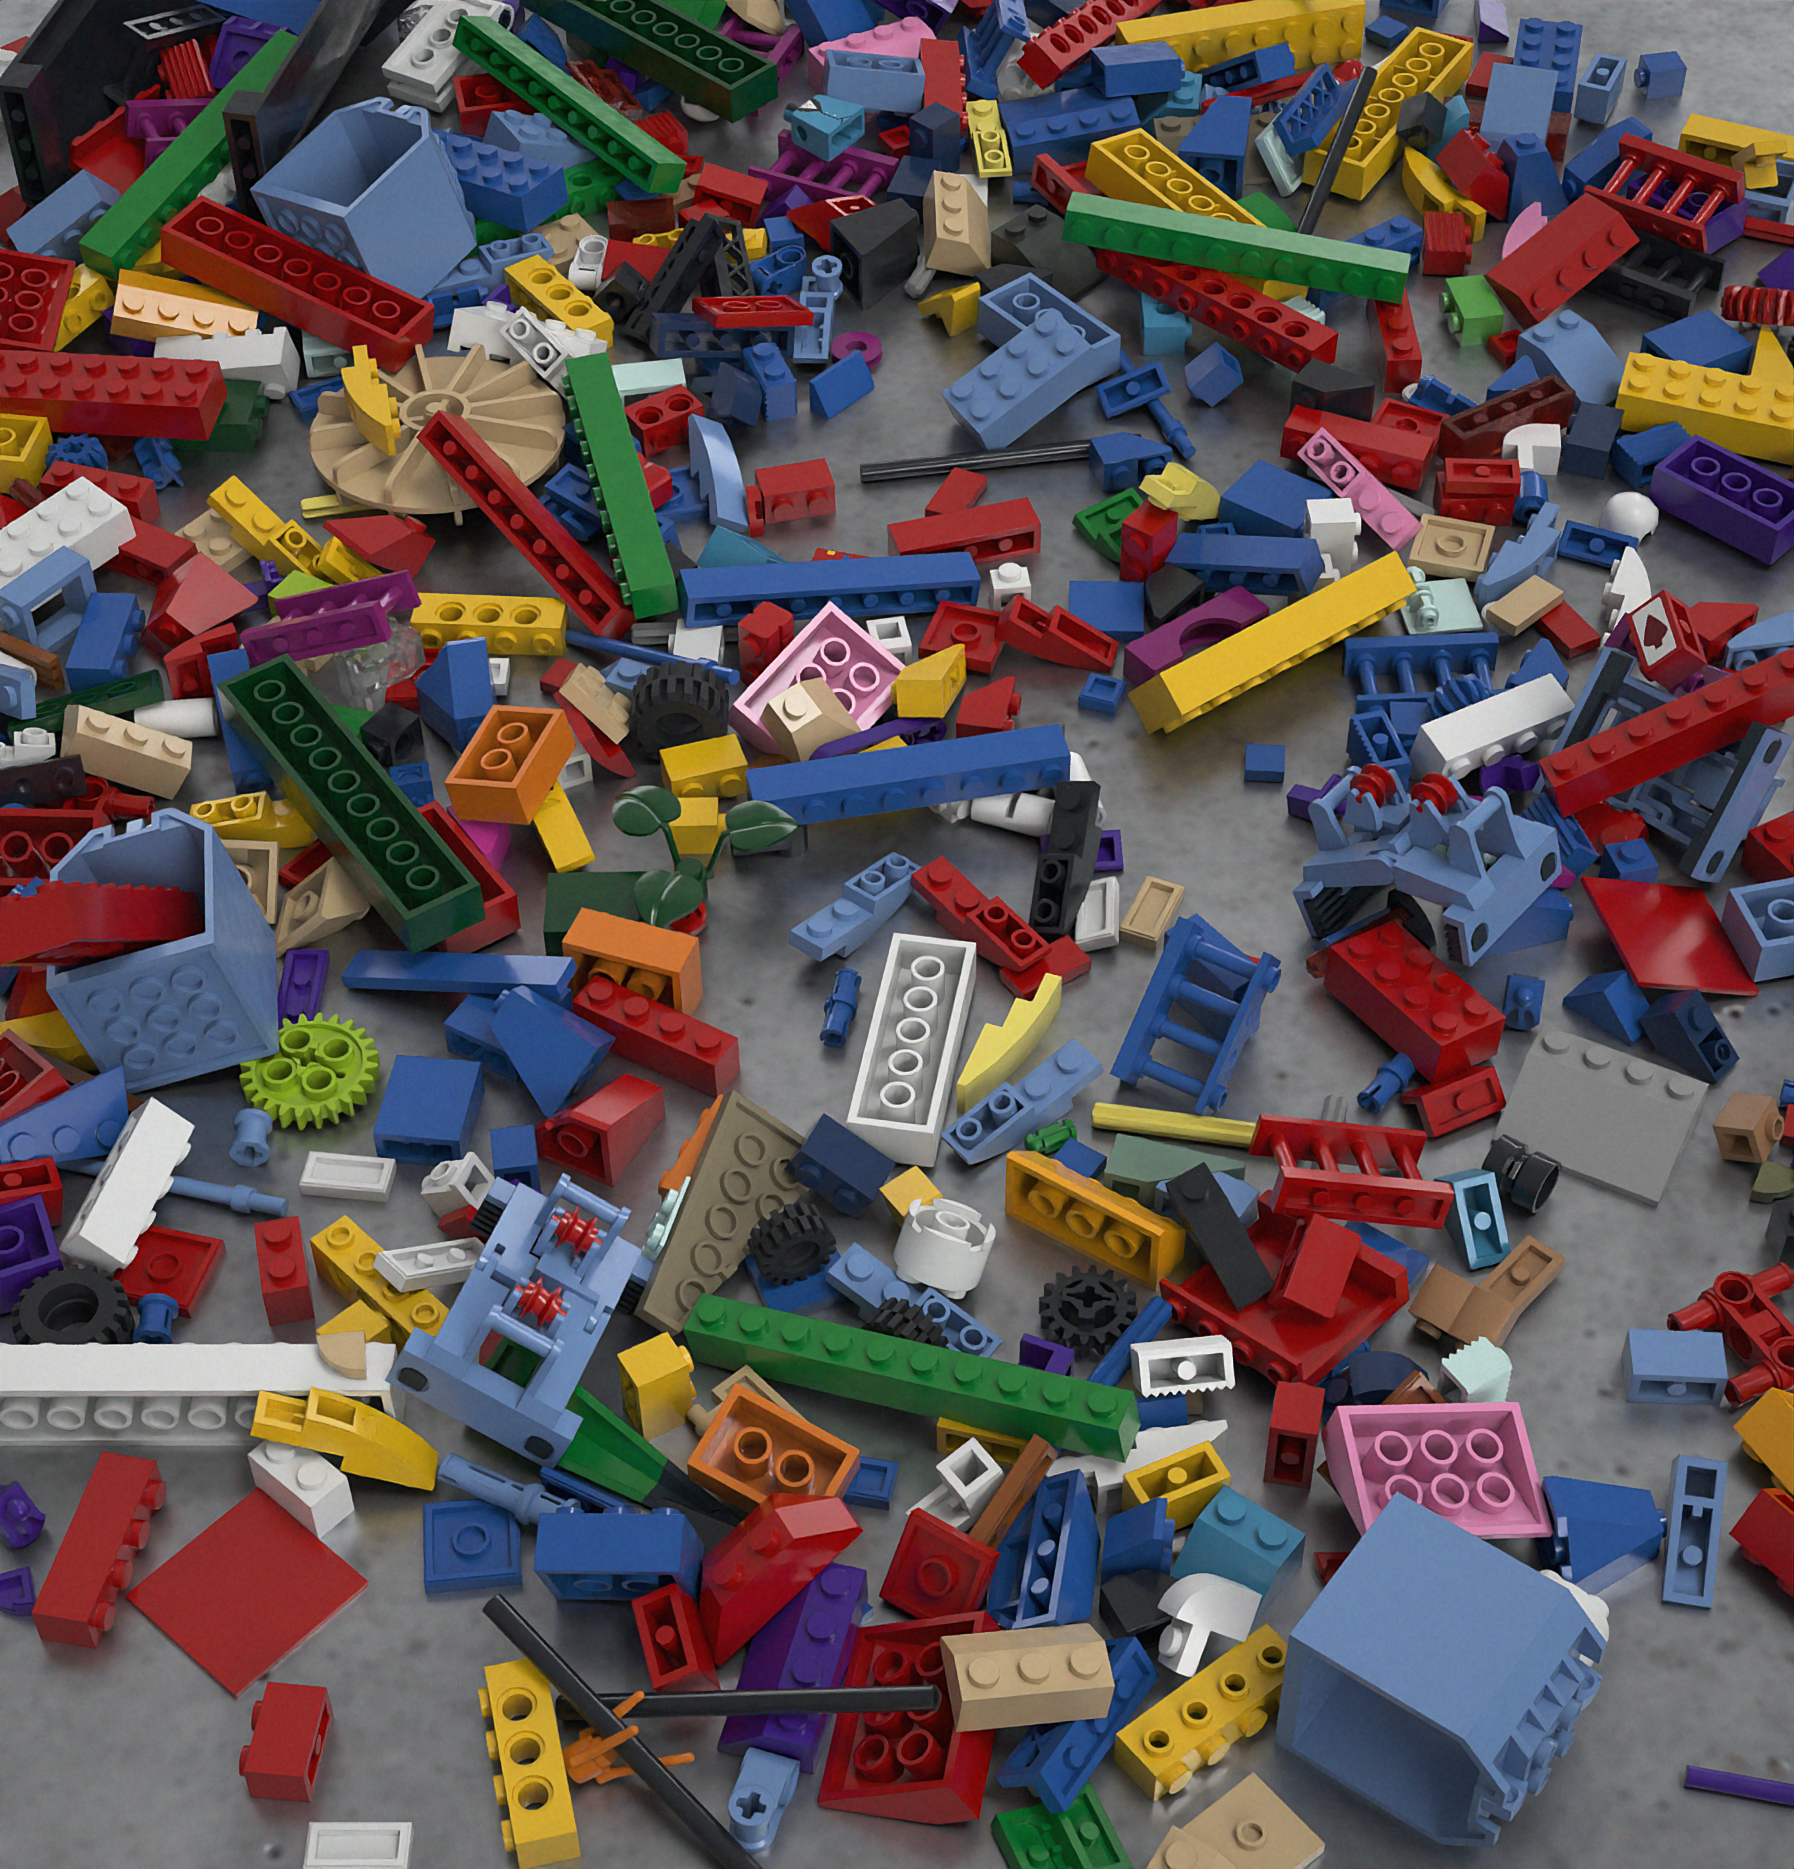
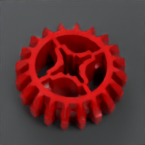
[1720,285,1794,327]

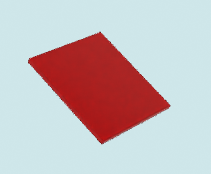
[1580,876,1760,996]
[125,1487,369,1699]

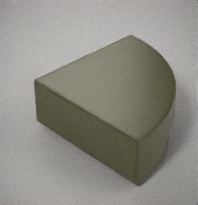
[1749,1160,1794,1203]

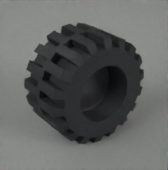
[629,660,729,760]
[11,1264,136,1345]

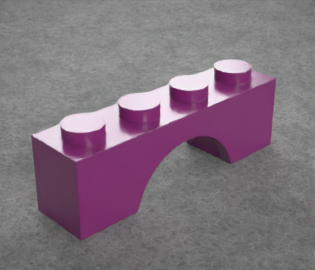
[1123,585,1270,687]

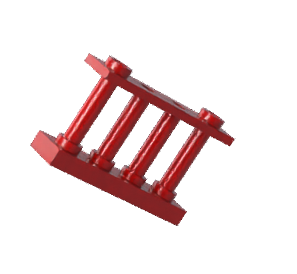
[1583,133,1745,252]
[1248,1114,1455,1230]

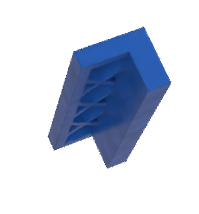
[1272,62,1358,157]
[544,463,682,551]
[995,1636,1160,1813]

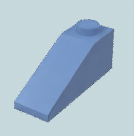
[1661,1454,1728,1609]

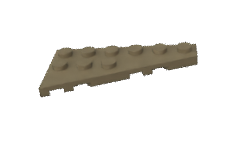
[634,1090,810,1337]

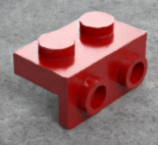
[1573,800,1650,860]

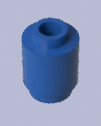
[1513,471,1549,524]

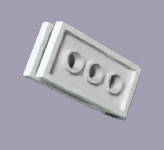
[381,0,514,113]

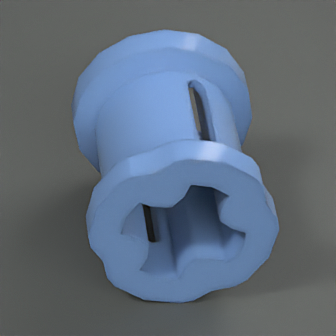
[812,255,843,300]
[229,1108,273,1167]

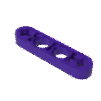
[809,717,947,761]

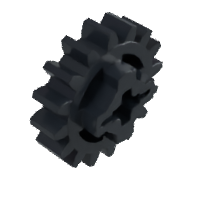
[1039,1265,1138,1357]

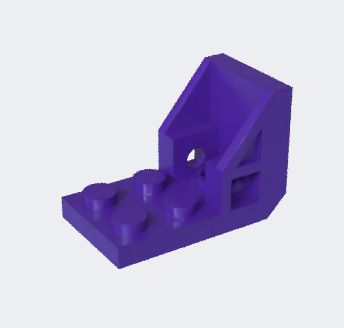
[209,16,299,92]

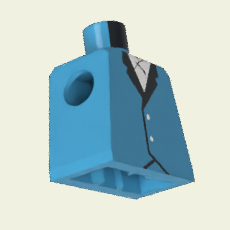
[783,94,865,162]

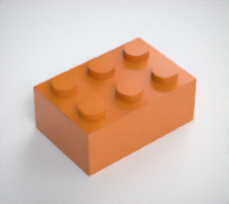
[444,705,576,825]
[562,907,703,1017]
[687,1382,861,1513]

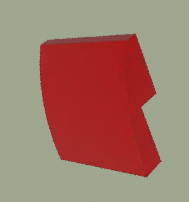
[163,623,240,700]
[553,691,637,778]

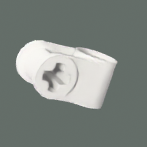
[568,235,608,291]

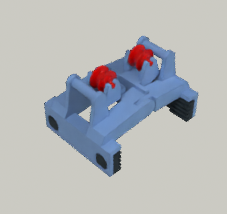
[385,1172,655,1469]

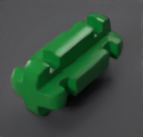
[1024,1119,1077,1155]

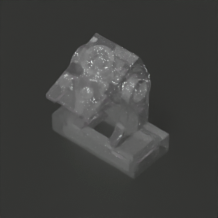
[332,617,426,711]

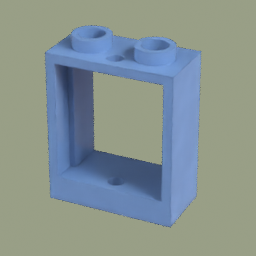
[1734,159,1794,224]
[0,545,97,653]

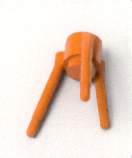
[562,1691,695,1785]

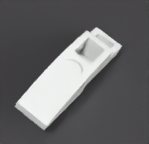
[499,306,624,408]
[1600,546,1651,655]
[1044,1419,1228,1514]

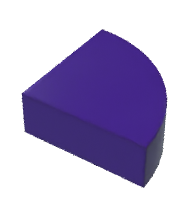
[0,1566,37,1617]

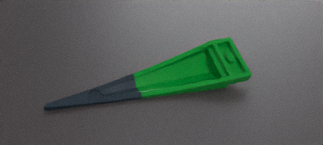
[484,1336,742,1525]

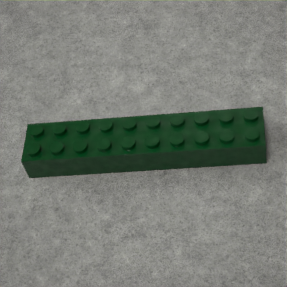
[519,0,778,124]
[216,653,486,955]

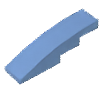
[793,276,836,363]
[688,414,749,534]

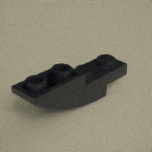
[1028,781,1102,935]

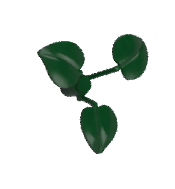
[612,786,798,928]

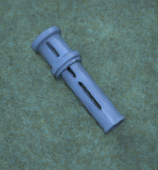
[438,1453,581,1526]

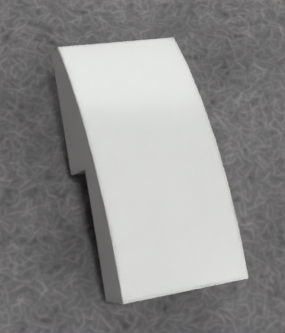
[0,728,56,768]

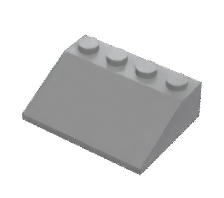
[1491,1024,1709,1207]

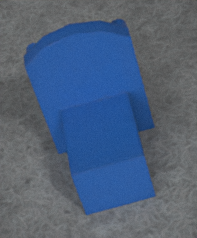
[1502,973,1546,1030]

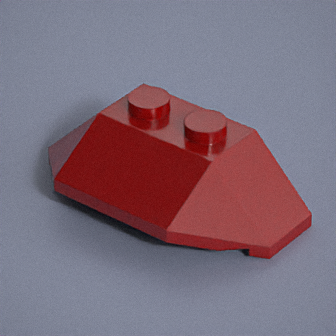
[698,1492,863,1666]

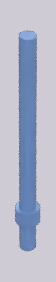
[55,1157,289,1216]

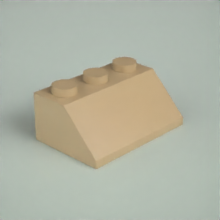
[923,170,991,277]
[60,705,192,800]
[940,1623,1115,1732]

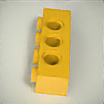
[504,254,614,349]
[53,264,115,353]
[410,593,570,657]
[309,1215,450,1351]
[478,1658,581,1869]

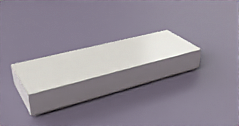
[372,1237,485,1292]

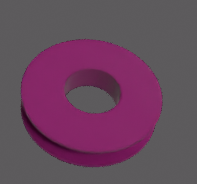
[831,331,882,369]

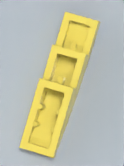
[957,973,1062,1114]

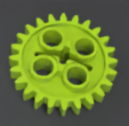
[239,1012,381,1130]

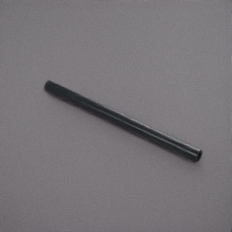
[1295,66,1378,236]
[860,434,1142,482]
[482,1594,763,1869]
[555,1684,940,1720]

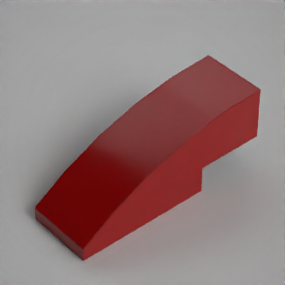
[994,594,1119,672]

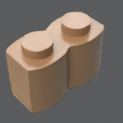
[1408,1264,1520,1351]

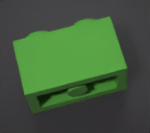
[1439,274,1504,347]

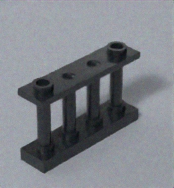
[102,3,228,107]
[1581,225,1727,323]
[0,735,89,808]

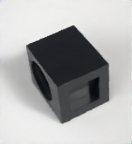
[592,260,650,323]
[360,701,424,768]

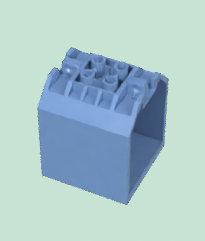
[250,96,477,299]
[46,807,279,1094]
[1274,1491,1607,1847]

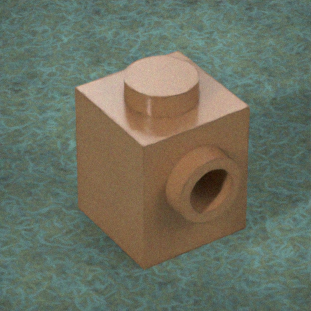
[1713,1092,1784,1163]

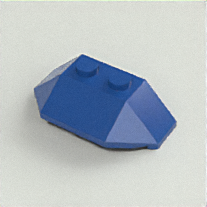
[986,1469,1101,1630]

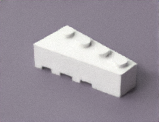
[447,301,608,366]
[154,326,301,399]

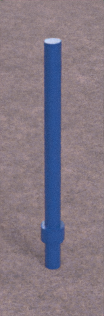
[1119,347,1196,458]
[565,629,740,685]

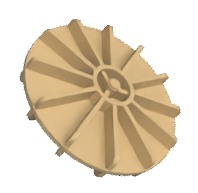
[309,344,566,526]

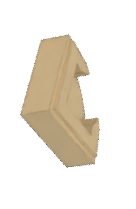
[317,1331,367,1379]

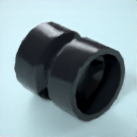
[1481,1134,1562,1213]

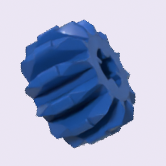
[45,433,108,471]
[1424,673,1492,721]

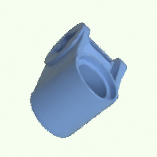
[728,1747,800,1853]

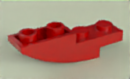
[910,856,1052,972]

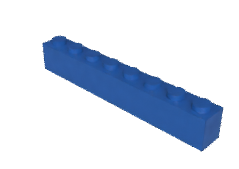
[677,552,981,628]
[745,723,1071,825]

